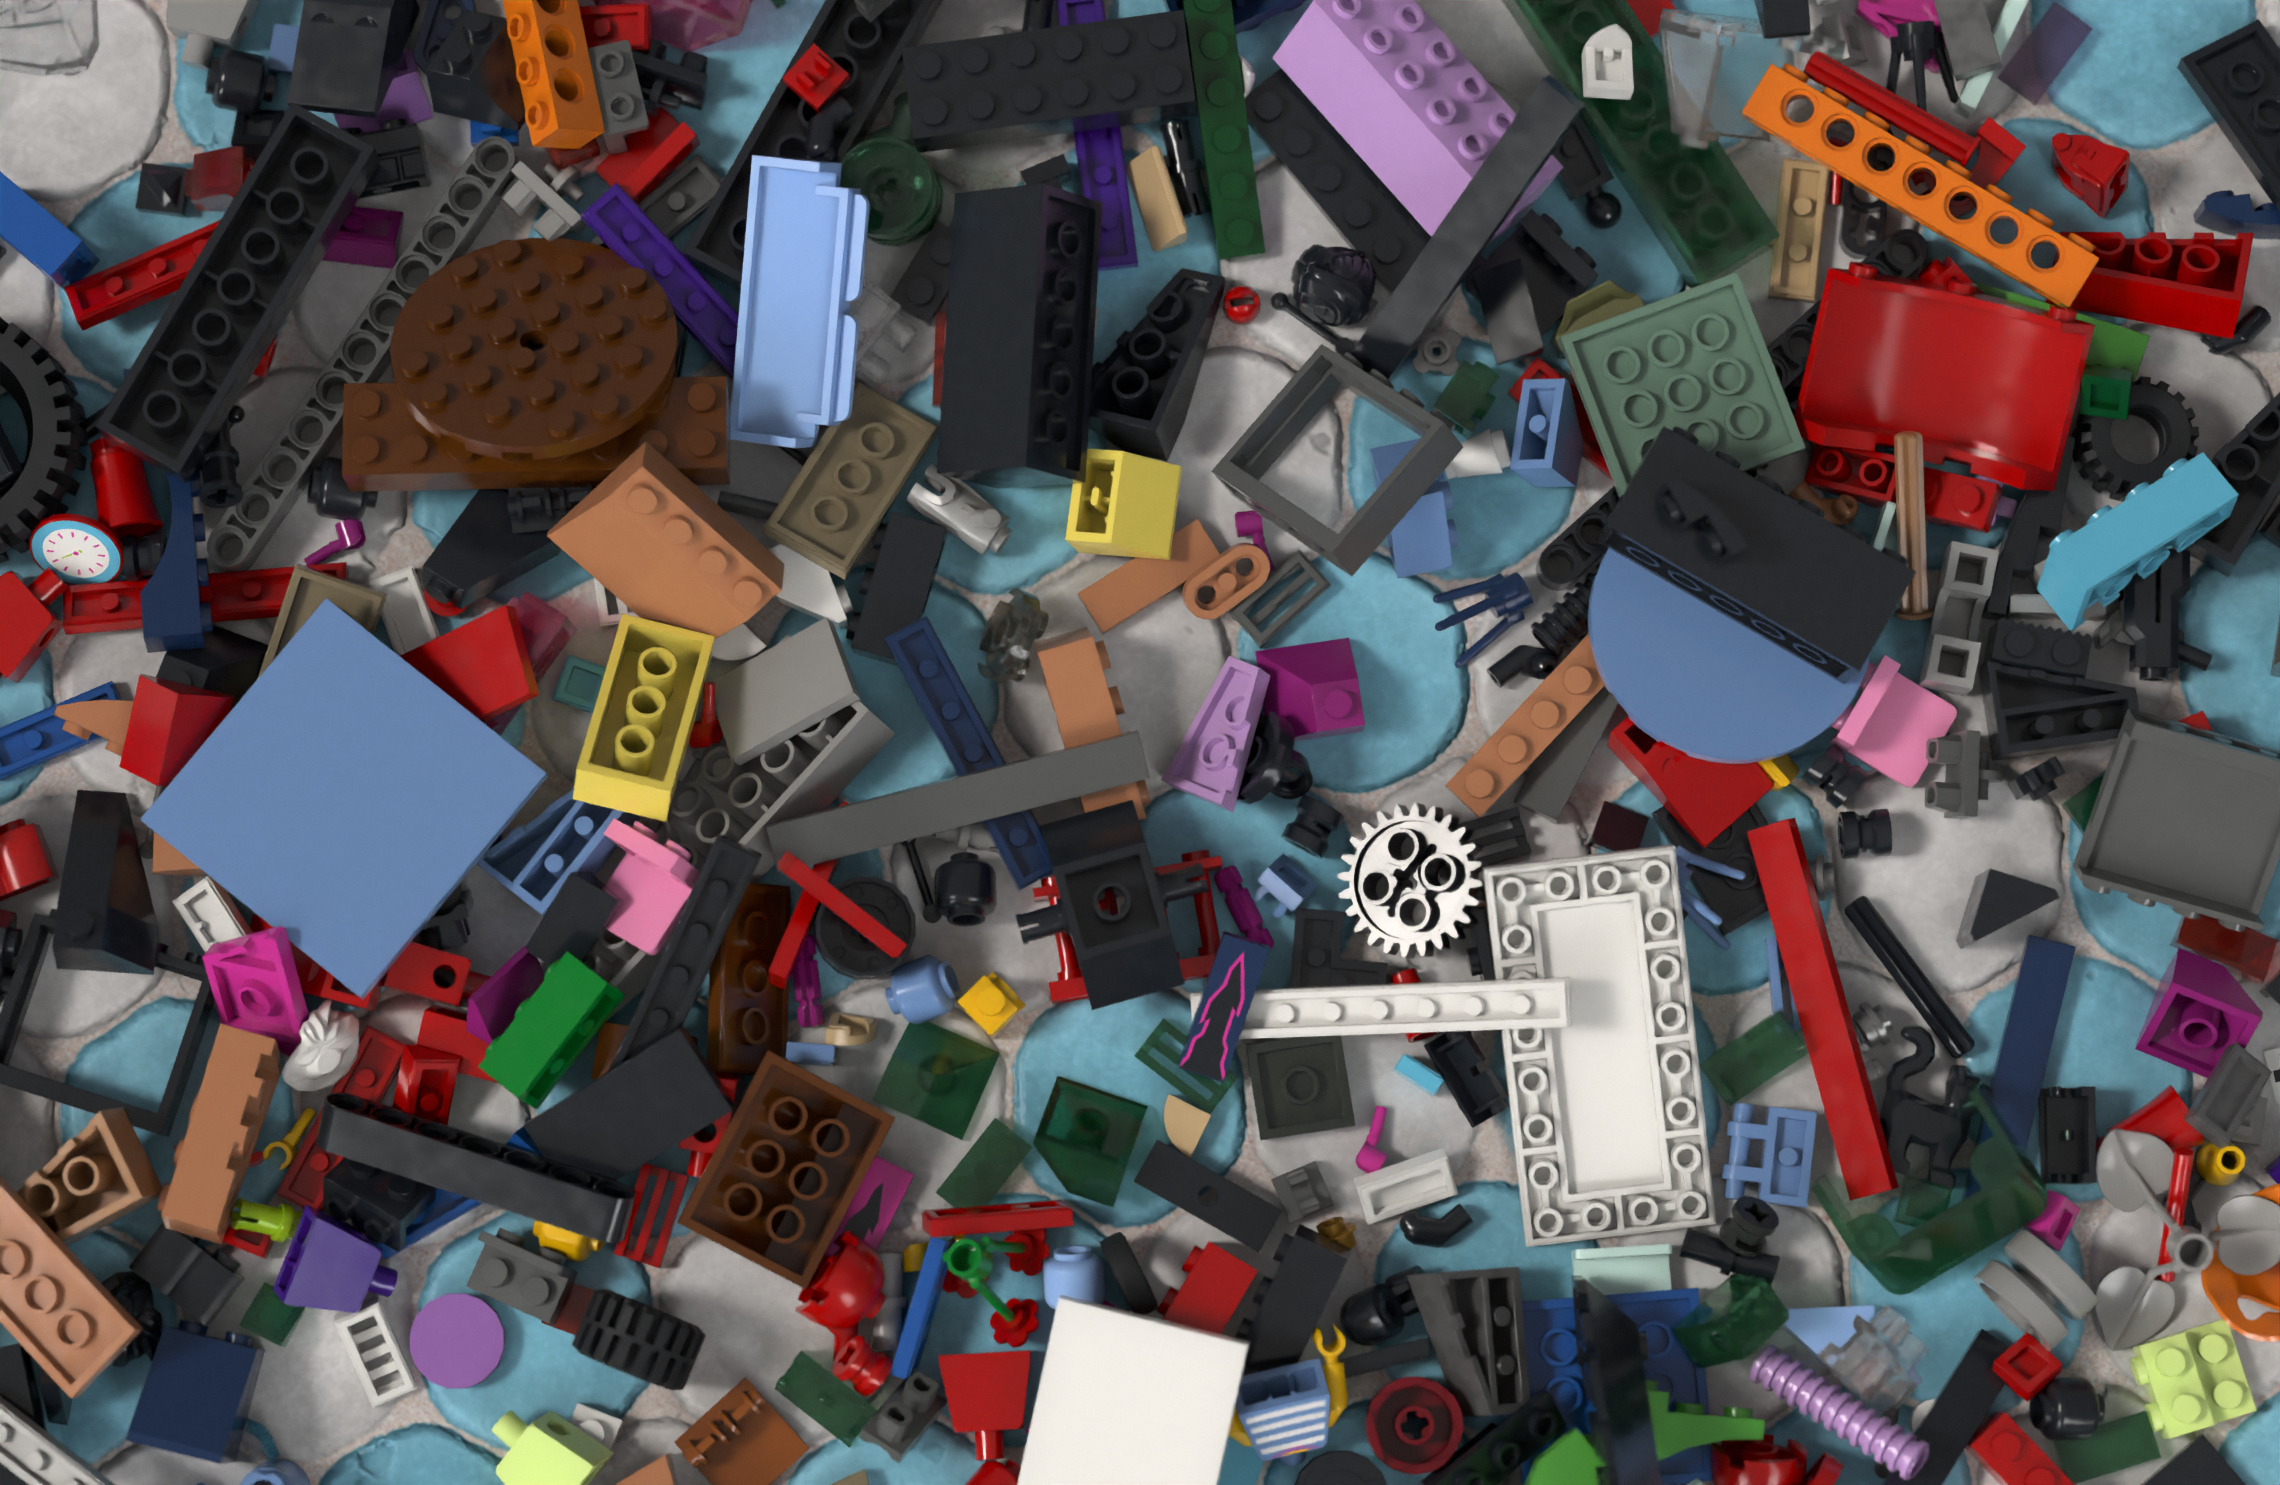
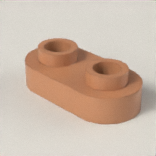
[1182,543,1270,620]

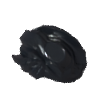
[101,1271,162,1367]

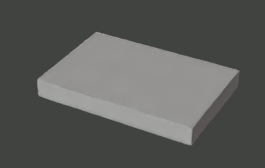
[712,617,861,766]

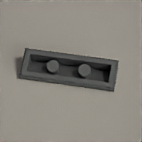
[1513,687,1619,824]

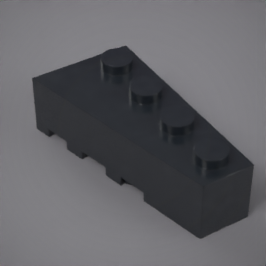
[2184,392,2280,577]

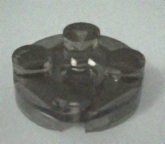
[978,588,1049,684]

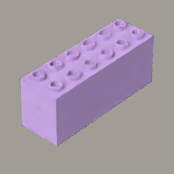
[1272,0,1564,244]

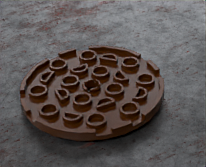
[390,238,679,460]

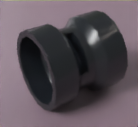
[1802,743,1869,809]
[1281,794,1345,859]
[1837,809,1892,859]

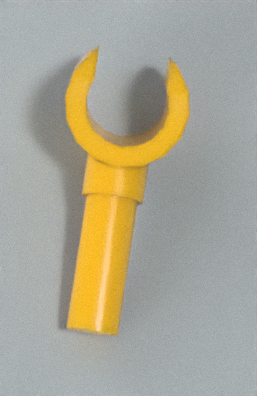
[263,1106,317,1170]
[902,1235,966,1273]

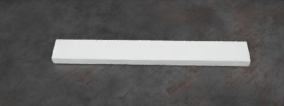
[1190,977,1573,1039]

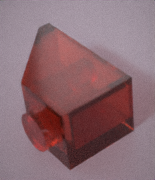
[184,146,255,212]

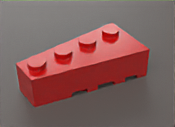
[2045,232,2254,339]

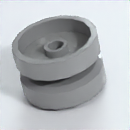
[1974,1229,2099,1352]

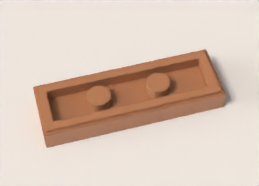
[1078,519,1220,635]

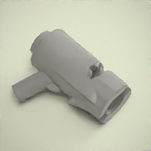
[906,463,1012,555]

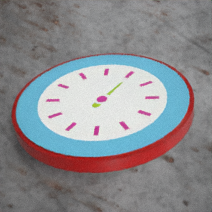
[29,514,124,585]

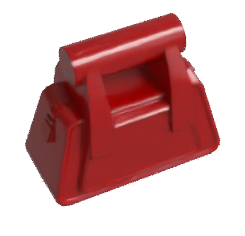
[2052,133,2130,219]

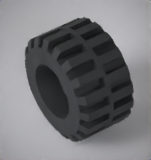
[2071,376,2199,501]
[572,1289,706,1391]

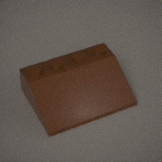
[677,1050,896,1289]

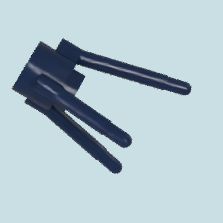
[1433,572,1533,668]

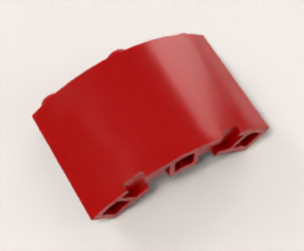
[1794,262,2095,491]

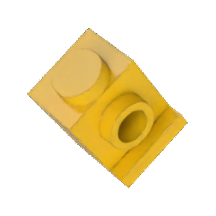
[957,972,1026,1039]

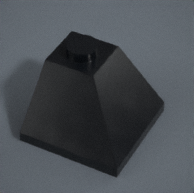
[156,625,269,709]

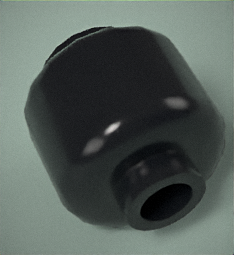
[205,49,276,114]
[307,457,378,521]
[934,852,997,926]
[2029,1377,2105,1441]

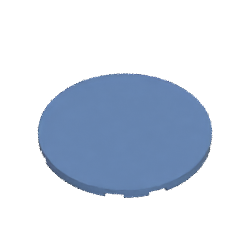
[1588,495,1871,764]

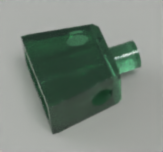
[1672,1274,1789,1368]

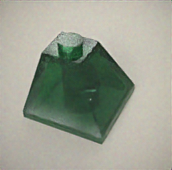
[872,1021,1000,1140]
[1033,1076,1148,1207]

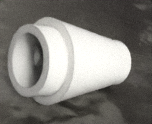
[1445,428,1511,479]

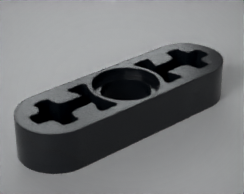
[1838,129,1894,259]

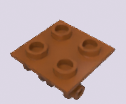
[674,1377,810,1485]

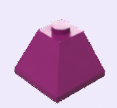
[1255,638,1365,741]
[2135,948,2263,1078]

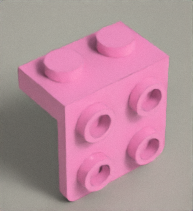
[1830,655,1957,788]
[604,818,700,955]

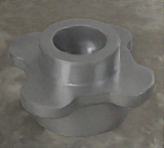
[1412,328,1461,376]

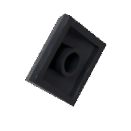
[1956,868,2060,949]

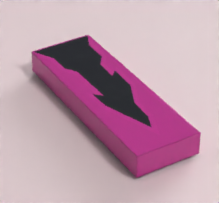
[825,1156,915,1257]

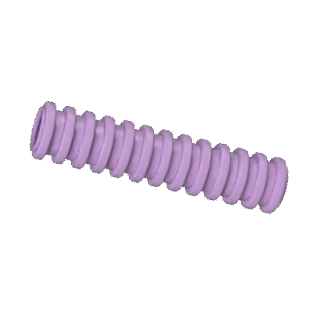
[1750,1344,1929,1480]

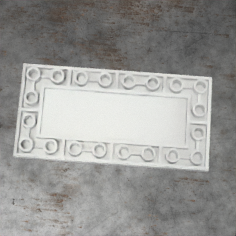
[1483,844,1716,1247]
[1017,1295,1250,1485]

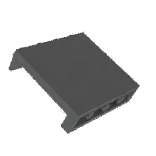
[2073,708,2280,932]

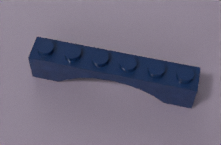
[123,369,213,653]

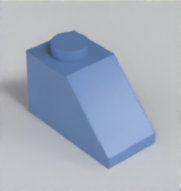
[1509,378,1583,487]

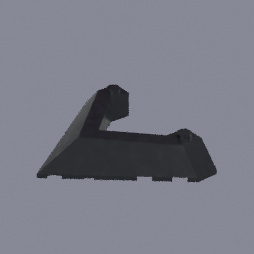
[1571,1275,1662,1485]

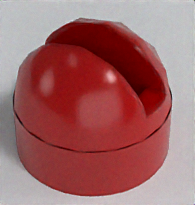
[1223,285,1261,325]

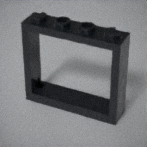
[0,908,215,1137]

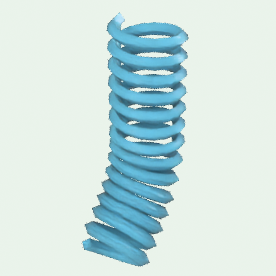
[245,1418,280,1461]

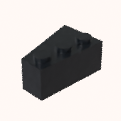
[1978,661,2139,761]

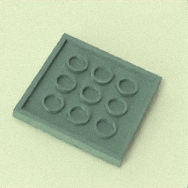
[1559,272,1806,498]

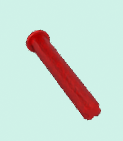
[1803,51,1982,168]

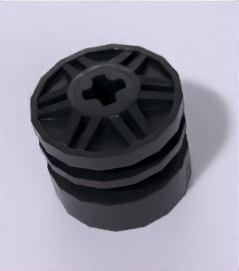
[814,877,916,980]

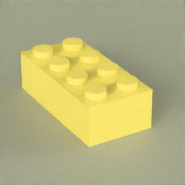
[573,613,715,822]

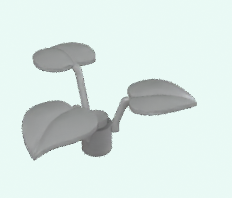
[2094,1128,2280,1351]

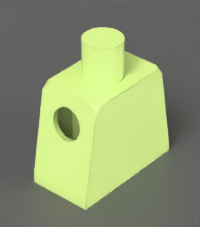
[492,1410,614,1485]

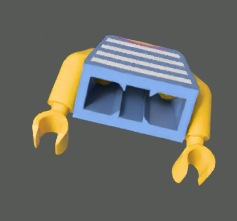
[1229,1325,1348,1466]

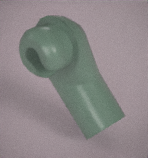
[867,92,913,156]

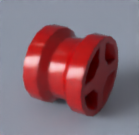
[832,1335,892,1397]

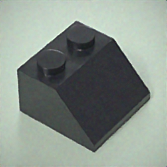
[426,9,525,131]

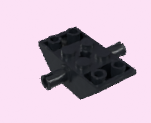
[1015,800,1209,1010]

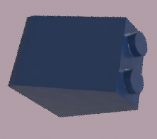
[126,1320,265,1464]

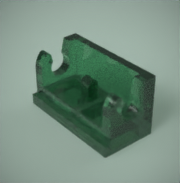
[1699,1008,1808,1106]
[774,1350,878,1448]

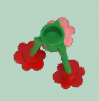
[942,1228,1051,1348]

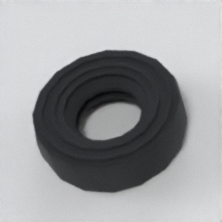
[1099,1232,1158,1316]

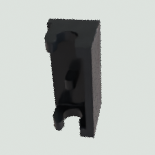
[2039,1086,2097,1185]

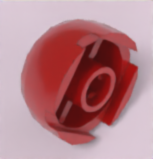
[796,1231,887,1330]
[1710,1434,1807,1485]

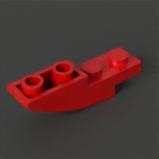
[1804,443,2002,533]

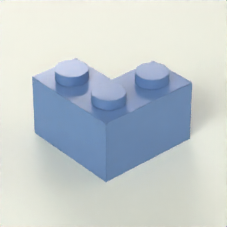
[1370,438,1459,578]

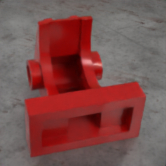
[1911,117,2026,218]

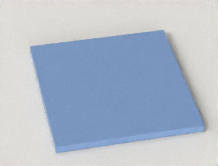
[140,598,548,1000]

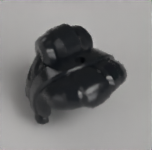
[1291,244,1376,327]

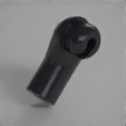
[1399,1204,1473,1248]

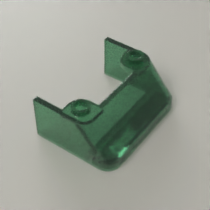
[1811,1081,2048,1295]

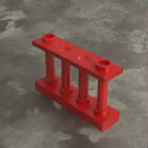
[1032,850,1222,1004]

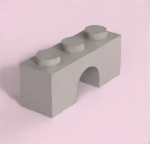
[1918,541,1999,696]

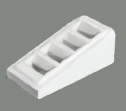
[334,1296,417,1408]

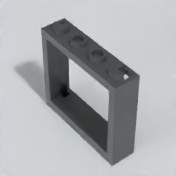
[1212,344,1463,577]

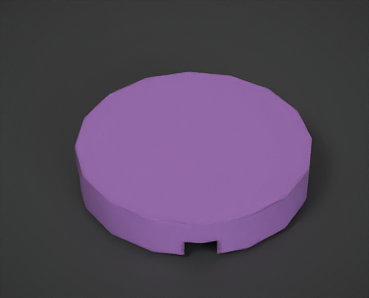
[409,1293,506,1388]

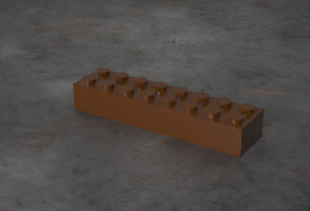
[342,376,730,492]

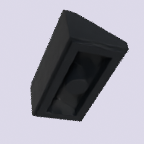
[1473,258,1544,365]
[526,872,622,965]

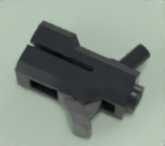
[2094,549,2212,681]

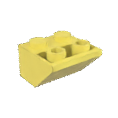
[1065,448,1182,560]

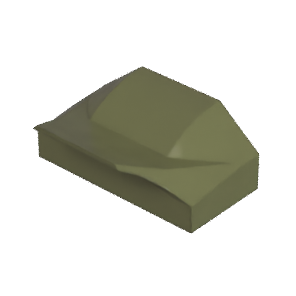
[1550,280,1645,359]

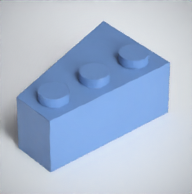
[476,789,642,916]

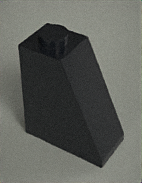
[421,489,562,609]

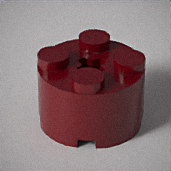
[1364,1376,1464,1474]

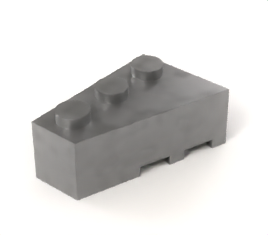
[1407,1267,1530,1417]

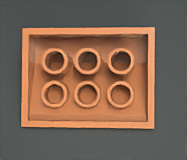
[547,442,785,640]

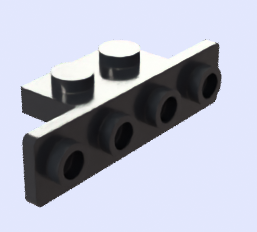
[1421,1390,1566,1485]

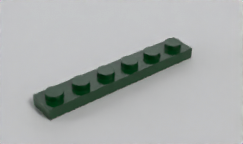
[1182,0,1265,260]

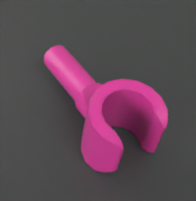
[1355,1106,1388,1173]

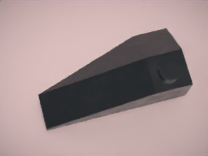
[1089,268,1226,461]
[52,790,159,975]

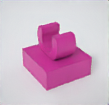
[2016,1190,2080,1252]

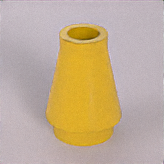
[2196,1141,2245,1186]

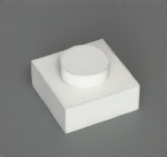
[570,1403,624,1466]

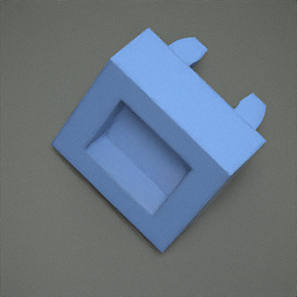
[1254,853,1318,918]

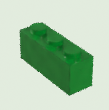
[478,951,625,1110]

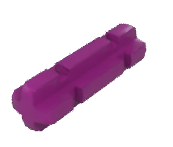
[1214,865,1274,949]
[792,934,825,1028]

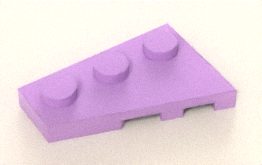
[1161,656,1271,812]

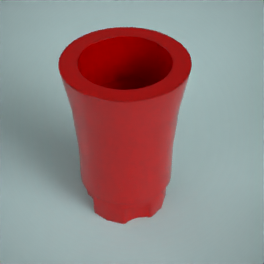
[90,438,164,542]
[2096,1085,2205,1154]

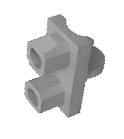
[501,160,587,242]

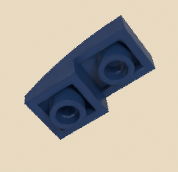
[2193,190,2280,239]

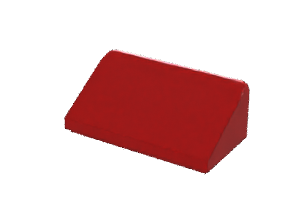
[392,1045,460,1125]

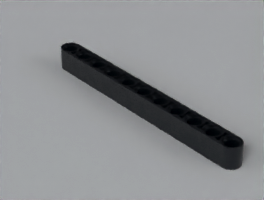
[1536,229,1928,591]

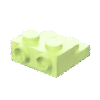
[2130,1319,2257,1439]

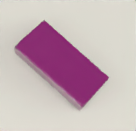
[322,206,404,269]
[466,946,545,1045]

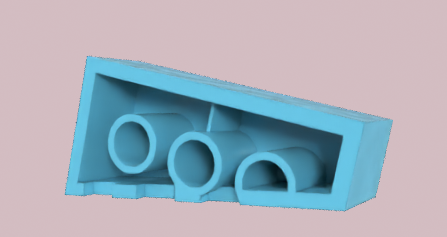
[2037,452,2239,632]

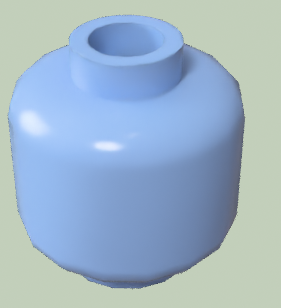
[1043,1245,1107,1309]

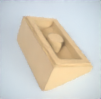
[1126,145,1188,252]

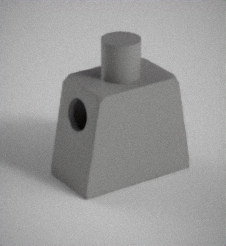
[166,0,260,70]

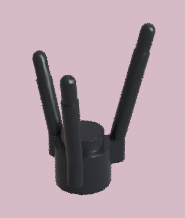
[1886,21,1959,129]

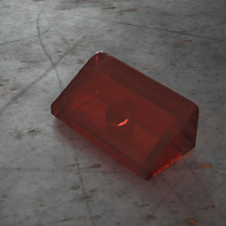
[2170,915,2277,984]

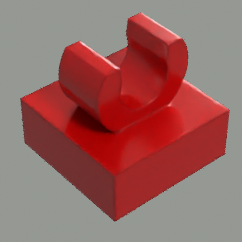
[782,44,850,112]
[1992,1332,2062,1402]

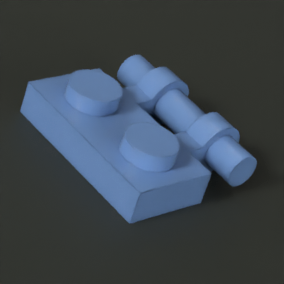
[1722,1103,1817,1208]

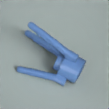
[1676,845,1746,950]

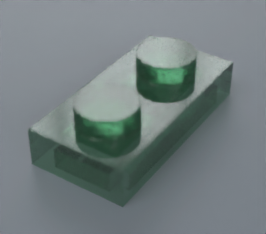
[936,1118,1033,1208]

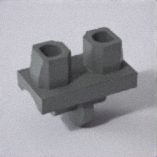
[1925,730,2003,819]
[859,1371,947,1463]

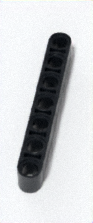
[316,1093,636,1243]

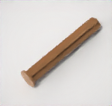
[1894,431,1933,620]

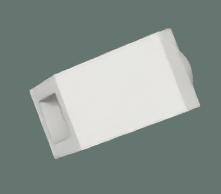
[768,544,854,629]

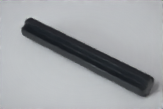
[1844,896,1975,1059]

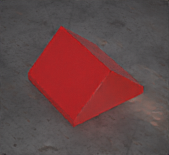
[119,674,235,787]

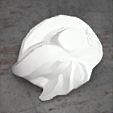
[282,999,360,1092]

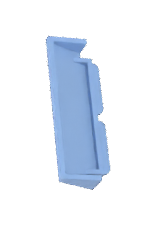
[730,155,870,448]

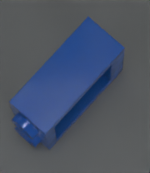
[0,171,100,292]

